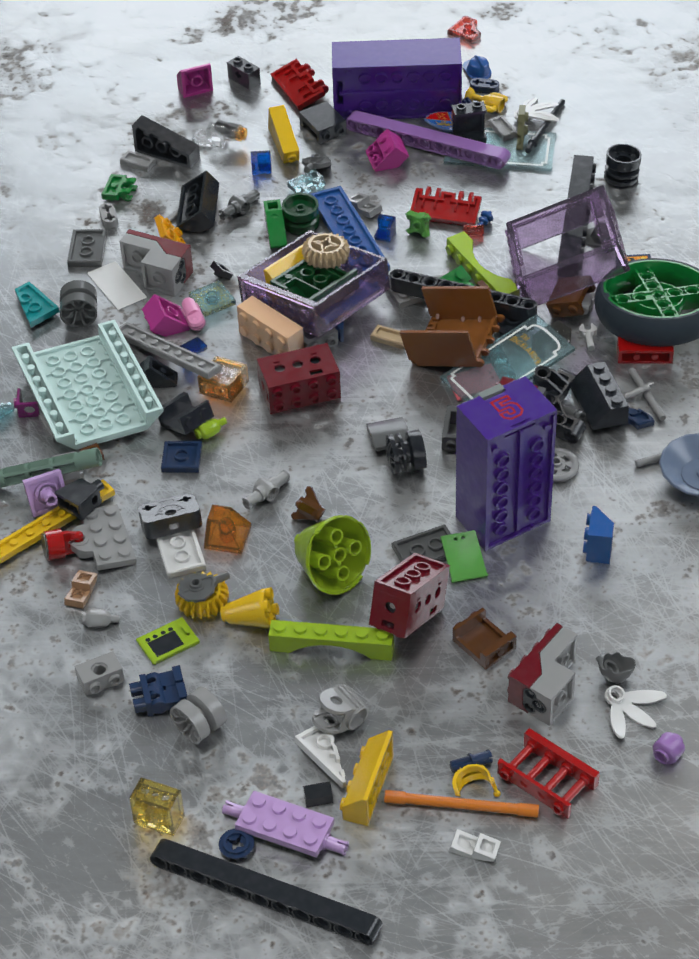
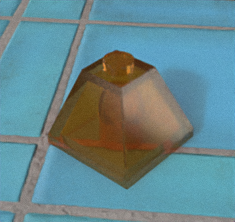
[204,504,252,554]

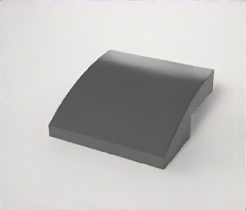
[366,417,409,451]

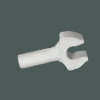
[579,323,597,351]

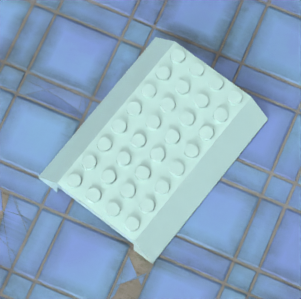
[12,320,164,450]

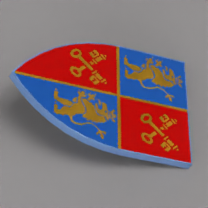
[424,112,452,133]

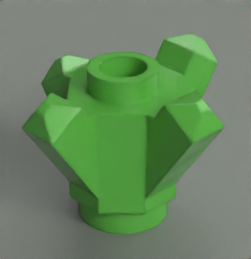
[405,210,432,239]

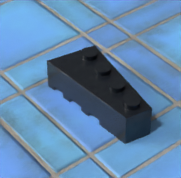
[132,115,200,169]

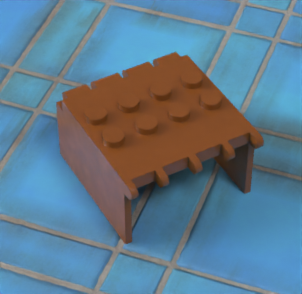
[399,286,505,367]

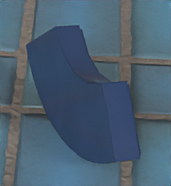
[628,407,655,430]

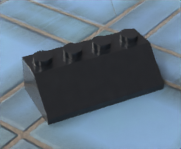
[176,170,219,233]
[571,361,629,430]

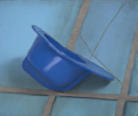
[462,55,492,79]

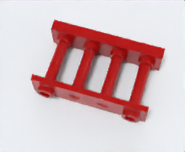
[497,728,600,819]

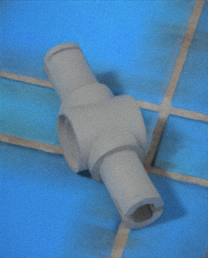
[242,470,290,509]

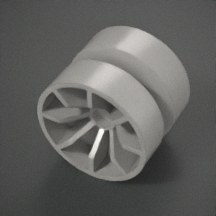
[170,686,227,744]

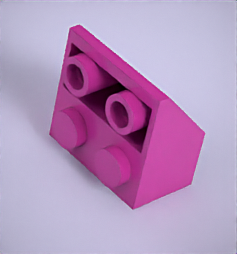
[365,129,409,172]

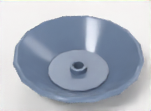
[659,433,699,496]

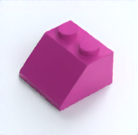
[176,63,213,98]
[142,294,191,337]

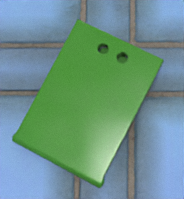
[440,530,488,583]

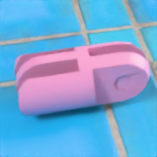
[182,297,205,331]

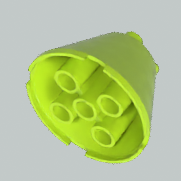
[294,515,371,595]

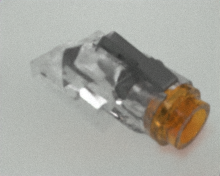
[192,120,248,148]

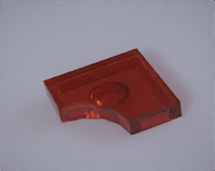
[447,15,481,44]

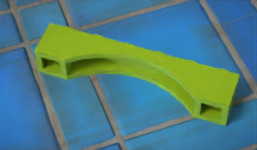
[445,231,520,296]
[268,620,394,661]

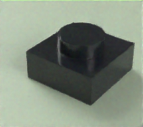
[210,261,234,280]

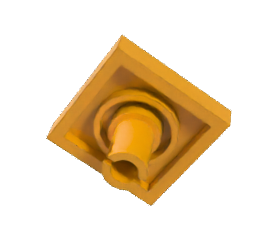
[154,214,186,244]

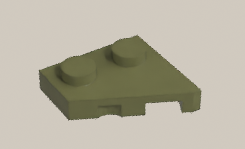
[516,105,529,150]

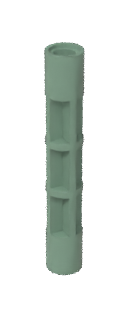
[0,447,103,488]

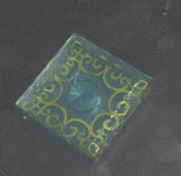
[189,280,236,317]

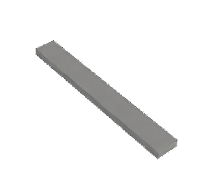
[119,322,222,380]

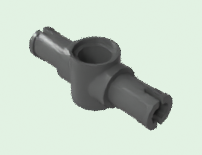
[218,189,260,220]

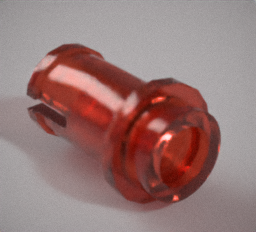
[462,223,484,236]

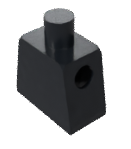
[55,478,104,520]

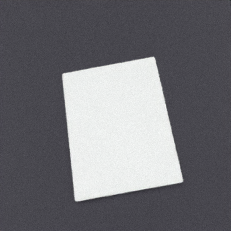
[87,261,147,310]

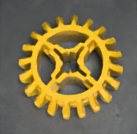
[175,571,229,620]

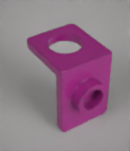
[14,388,40,418]

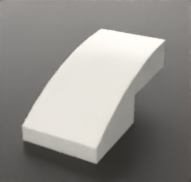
[449,829,501,862]

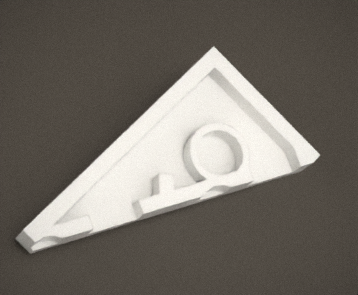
[294,719,347,788]

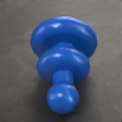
[477,211,493,229]

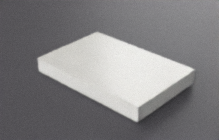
[156,528,207,579]

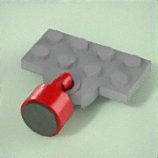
[41,504,136,571]

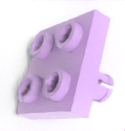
[22,469,65,517]

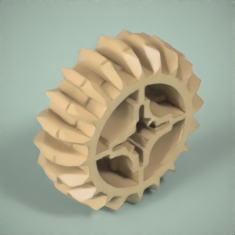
[302,232,350,269]

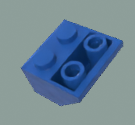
[583,506,614,564]

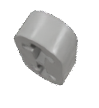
[99,203,118,229]

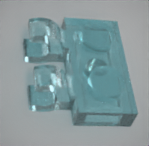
[287,170,326,194]

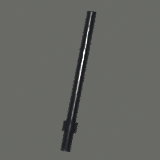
[525,99,565,153]

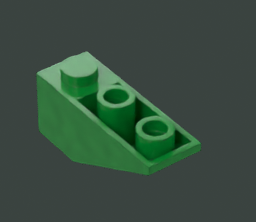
[263,199,287,249]

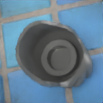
[596,652,636,684]

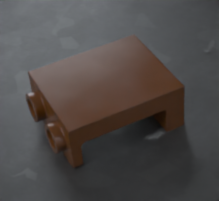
[546,274,596,318]
[452,608,517,670]

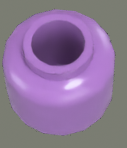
[653,732,685,764]

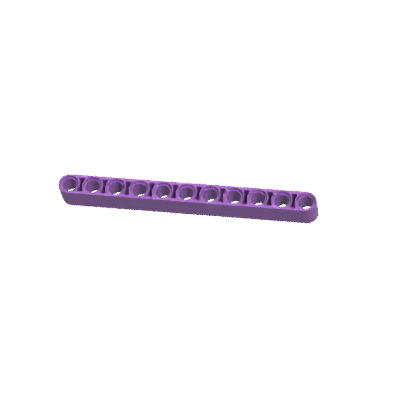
[346,111,511,169]

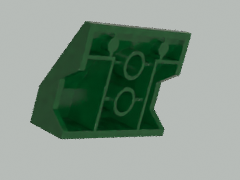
[270,259,358,318]

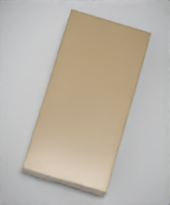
[370,325,404,349]

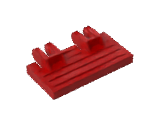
[270,58,329,111]
[410,186,482,228]

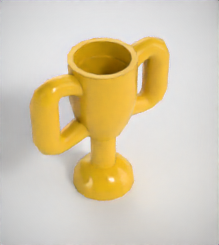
[464,87,508,113]

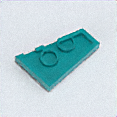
[15,282,60,328]

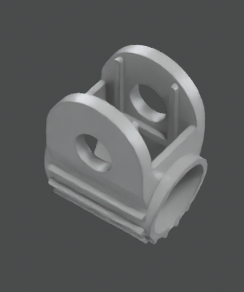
[312,684,369,734]

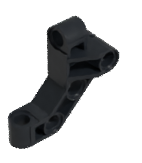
[533,365,586,444]

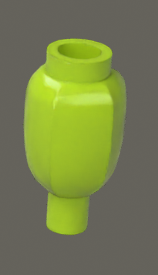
[194,417,227,439]

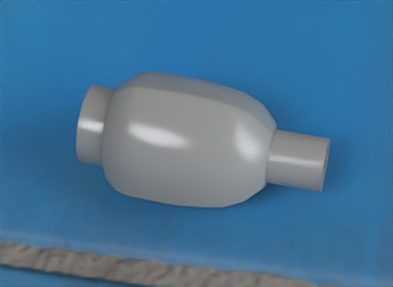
[82,609,119,628]

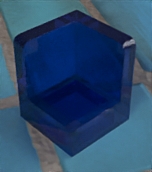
[251,150,272,175]
[374,214,396,242]
[180,337,208,354]

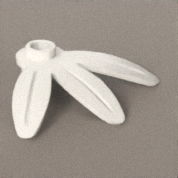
[514,98,559,122]
[604,685,667,739]

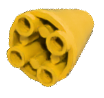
[220,587,279,629]

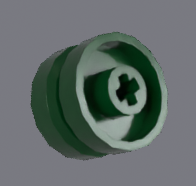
[282,193,320,235]

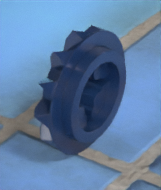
[218,829,254,861]

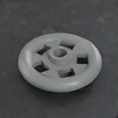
[553,447,579,482]

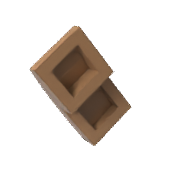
[64,570,98,609]

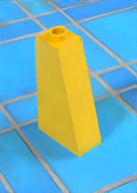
[268,105,299,163]

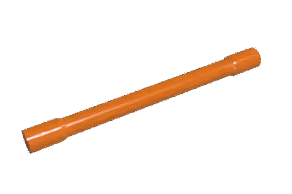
[384,790,539,818]

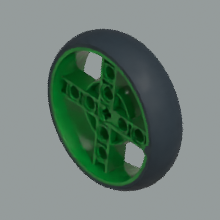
[594,258,699,347]

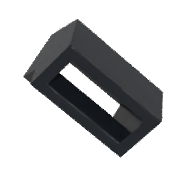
[303,781,333,808]

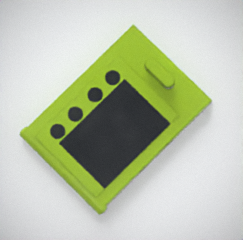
[136,617,200,665]

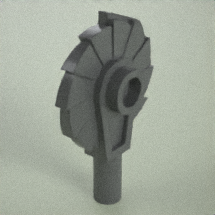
[302,154,331,173]
[178,571,230,603]

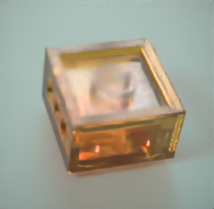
[197,355,249,403]

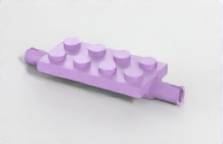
[222,791,349,858]

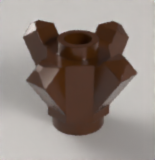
[291,486,326,522]

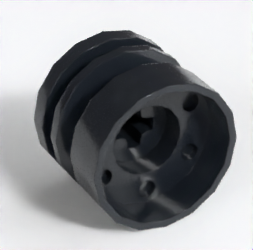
[604,144,642,187]
[385,429,427,474]

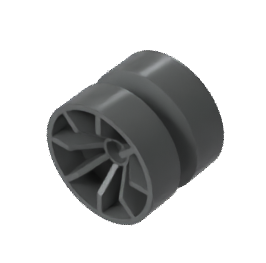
[60,280,97,328]

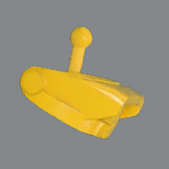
[452,764,501,797]

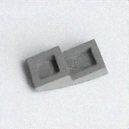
[349,192,383,218]

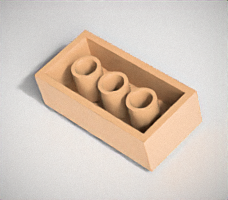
[237,296,304,355]

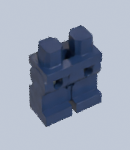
[129,665,187,717]

